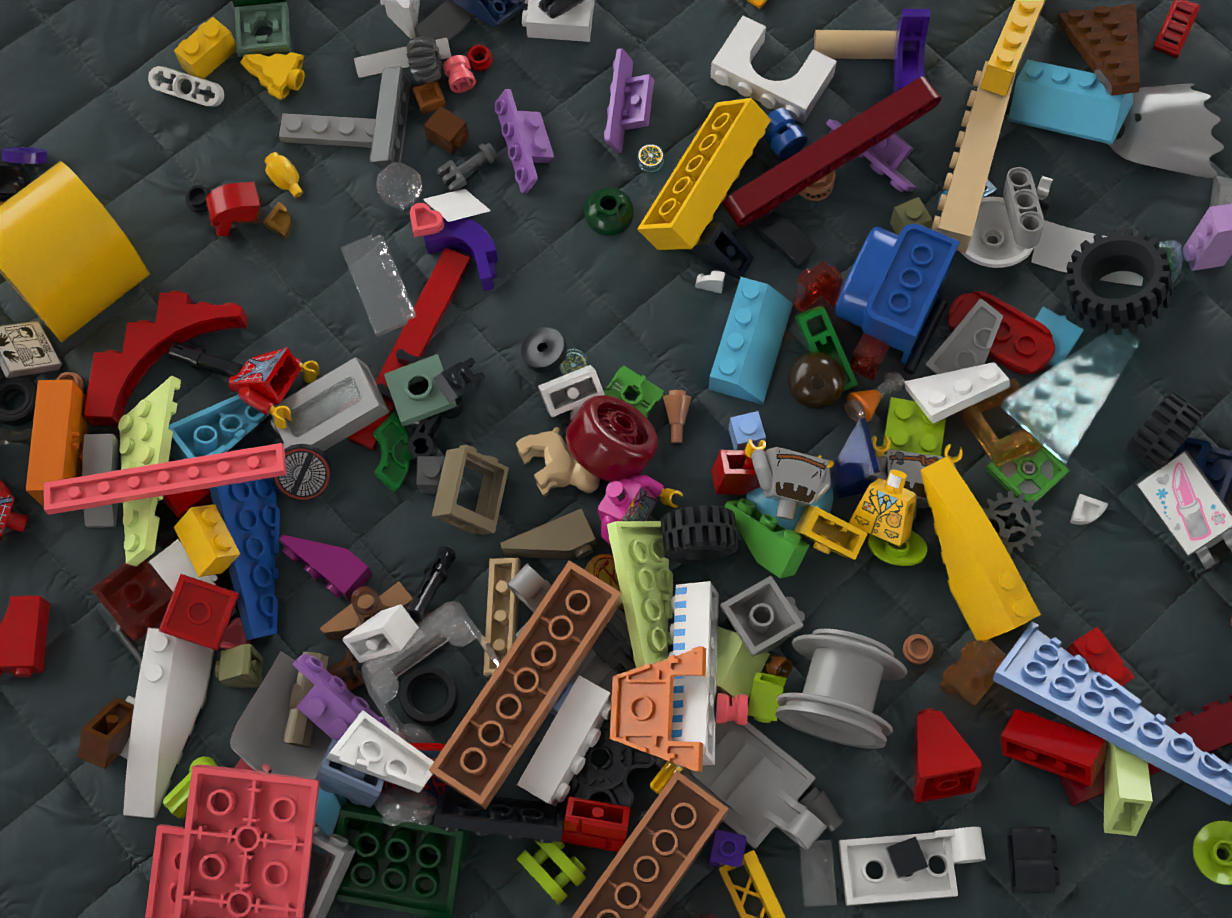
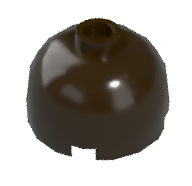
[788,351,845,409]

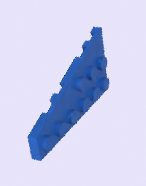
[209,477,280,641]

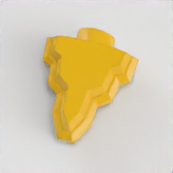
[240,52,305,100]

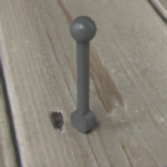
[110,621,142,668]

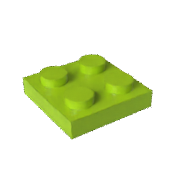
[882,397,946,456]

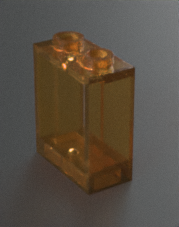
[962,378,1051,467]

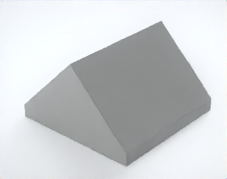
[720,576,804,657]

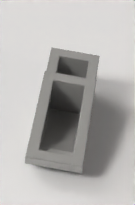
[82,434,120,528]

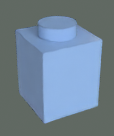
[729,411,766,450]

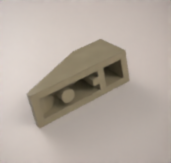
[500,508,596,559]

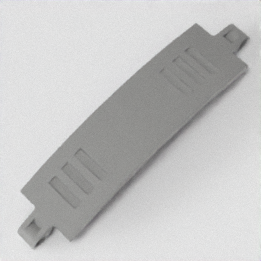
[507,563,828,850]

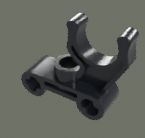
[377,349,463,465]

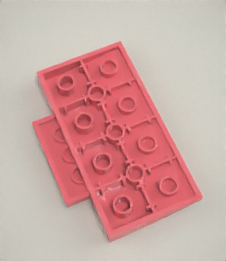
[145,764,320,918]

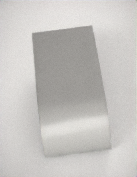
[1003,167,1044,249]

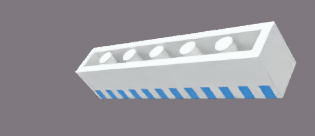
[669,581,719,767]

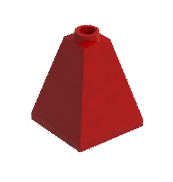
[913,708,982,803]

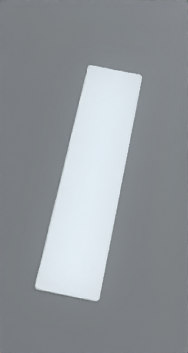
[354,38,451,78]

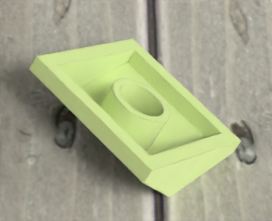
[716,627,770,698]

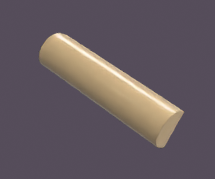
[814,30,896,59]
[483,558,521,678]

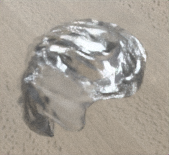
[376,162,423,211]

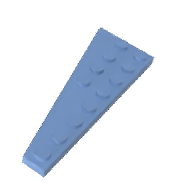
[993,622,1232,805]

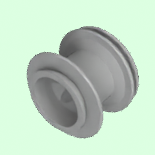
[775,629,908,749]

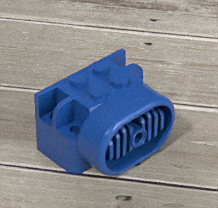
[835,224,960,364]

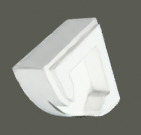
[695,271,725,294]
[1070,494,1108,525]

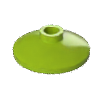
[868,531,927,566]
[1193,821,1232,885]

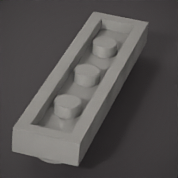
[279,113,376,148]

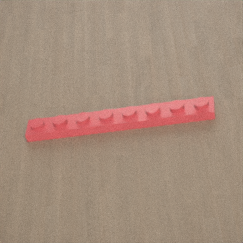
[44,443,287,515]

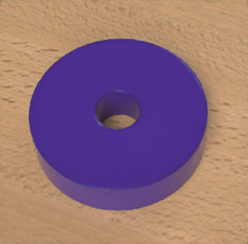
[1,147,47,164]

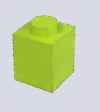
[748,672,787,723]

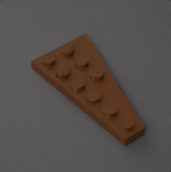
[1058,4,1140,96]

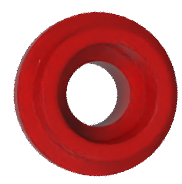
[466,45,493,71]

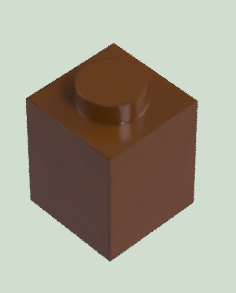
[424,106,469,155]

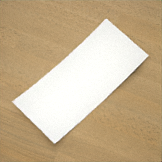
[1031,220,1143,286]

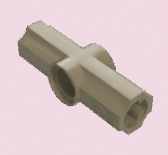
[283,652,329,748]

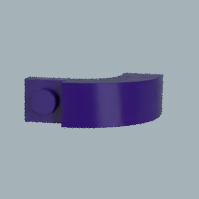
[894,9,930,93]
[424,217,498,291]

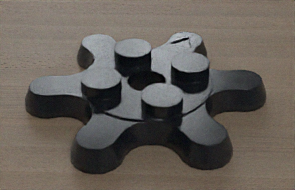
[566,717,657,807]

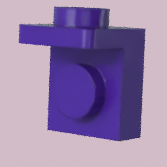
[708,830,746,868]

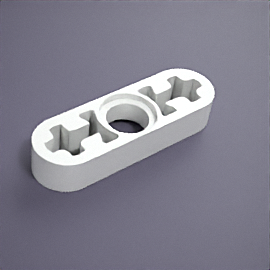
[148,66,224,107]

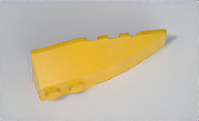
[920,457,1041,643]

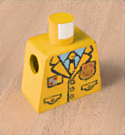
[849,469,917,547]

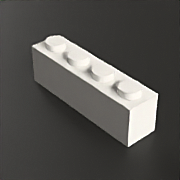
[517,675,612,806]

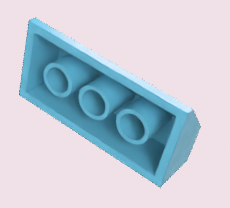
[1009,59,1134,145]
[708,277,793,405]

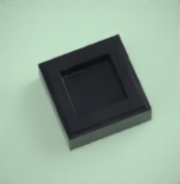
[885,836,928,879]

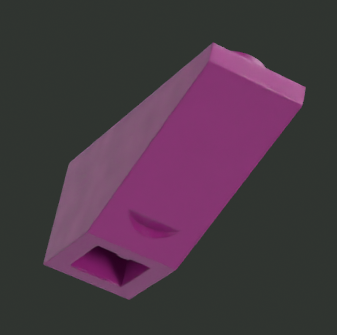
[279,535,373,601]

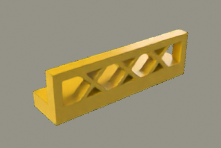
[718,850,786,918]

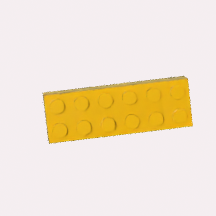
[637,98,771,250]

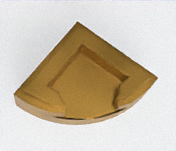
[263,202,292,239]

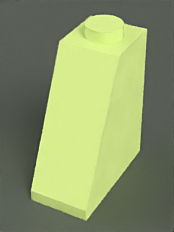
[1104,742,1153,836]

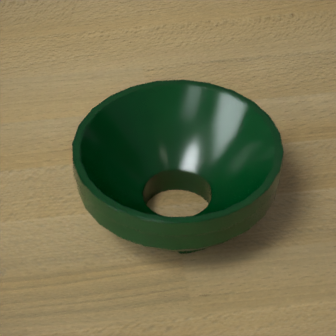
[584,188,634,236]

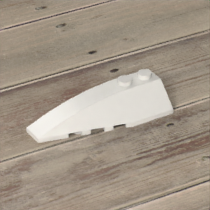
[123,628,215,818]

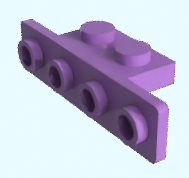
[604,48,654,153]
[495,89,554,193]
[826,119,916,192]
[293,653,397,741]

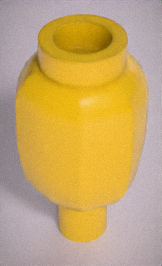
[264,152,303,198]

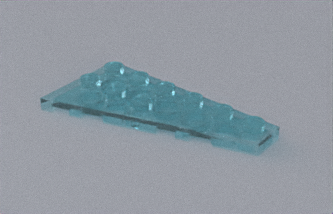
[1001,329,1140,465]

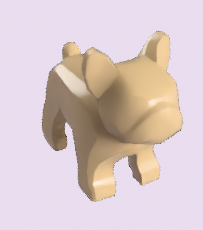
[516,427,601,497]

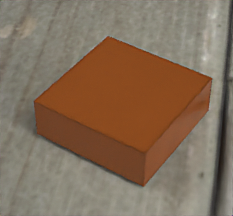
[412,80,447,114]

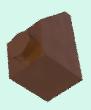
[78,697,134,769]

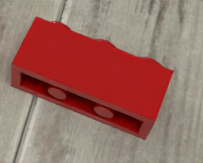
[1001,709,1106,786]

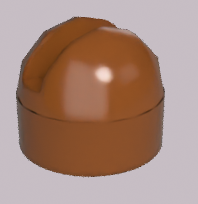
[765,654,792,678]

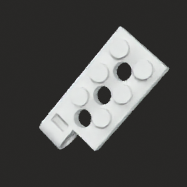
[838,827,986,906]

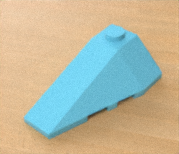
[168,394,276,461]

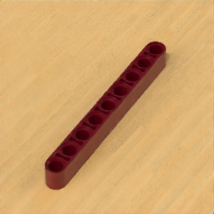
[723,76,942,228]

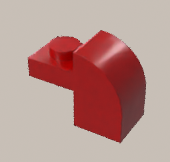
[206,182,260,236]

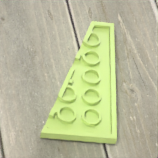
[607,521,673,668]

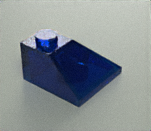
[831,418,880,498]

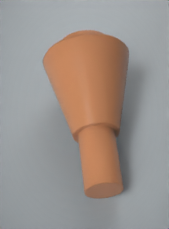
[663,390,692,444]

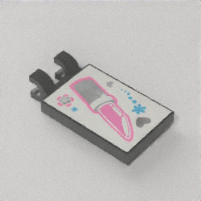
[1135,450,1232,569]

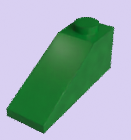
[794,305,858,391]

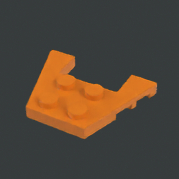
[609,646,707,772]

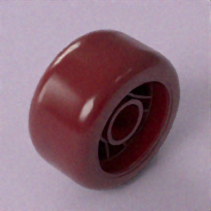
[566,395,658,482]

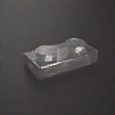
[799,840,837,907]

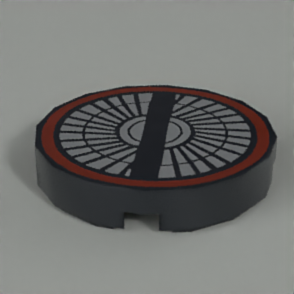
[273,443,332,501]

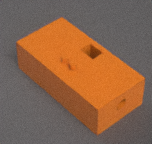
[26,380,88,507]

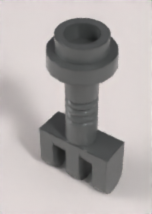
[437,142,498,192]

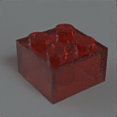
[91,558,173,642]

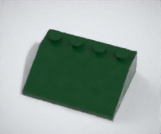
[333,799,468,918]

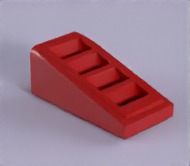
[1152,0,1200,58]

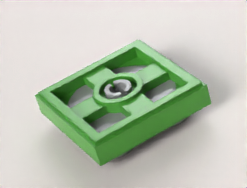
[985,430,1070,503]

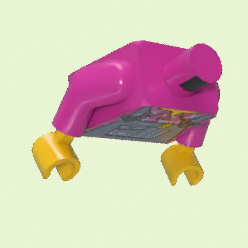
[597,474,683,546]

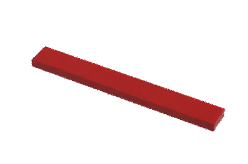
[347,247,471,451]

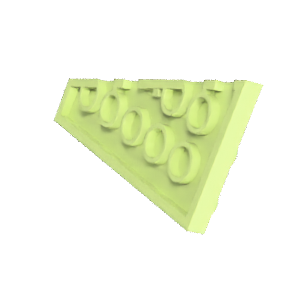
[118,376,181,566]

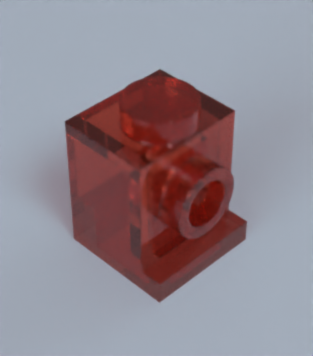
[849,333,890,381]

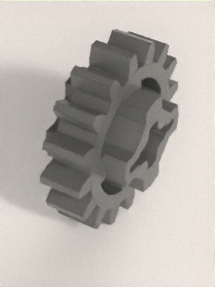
[982,491,1043,556]

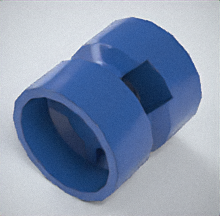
[763,108,808,160]

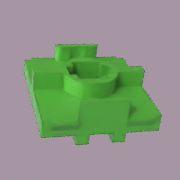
[604,365,664,418]

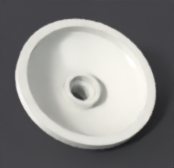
[961,197,1034,268]

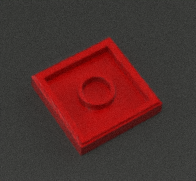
[159,574,239,651]

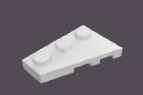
[904,362,1010,424]
[326,710,434,792]

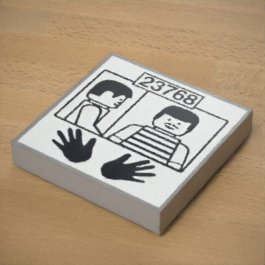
[0,320,62,378]

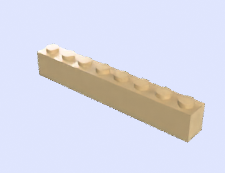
[931,61,1016,253]

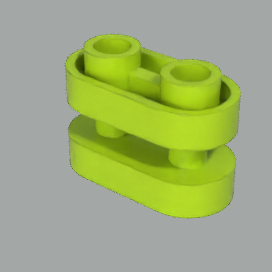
[516,840,586,905]

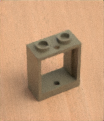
[432,445,509,536]

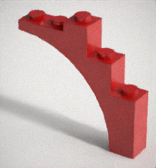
[84,290,248,427]

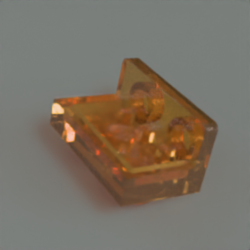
[939,639,1007,705]

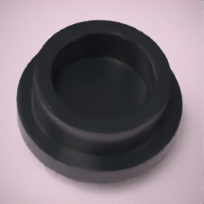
[185,185,211,212]

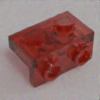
[794,260,843,313]

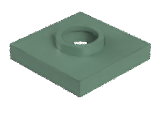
[235,2,291,57]
[384,354,457,427]

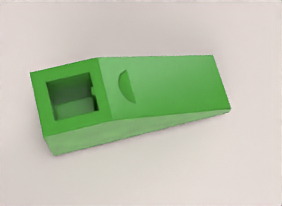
[724,498,810,579]

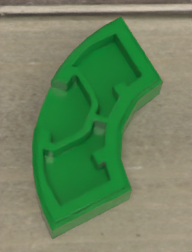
[372,413,410,494]

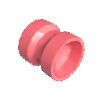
[443,55,476,93]
[716,693,748,725]

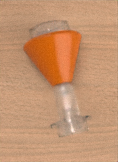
[844,372,904,422]

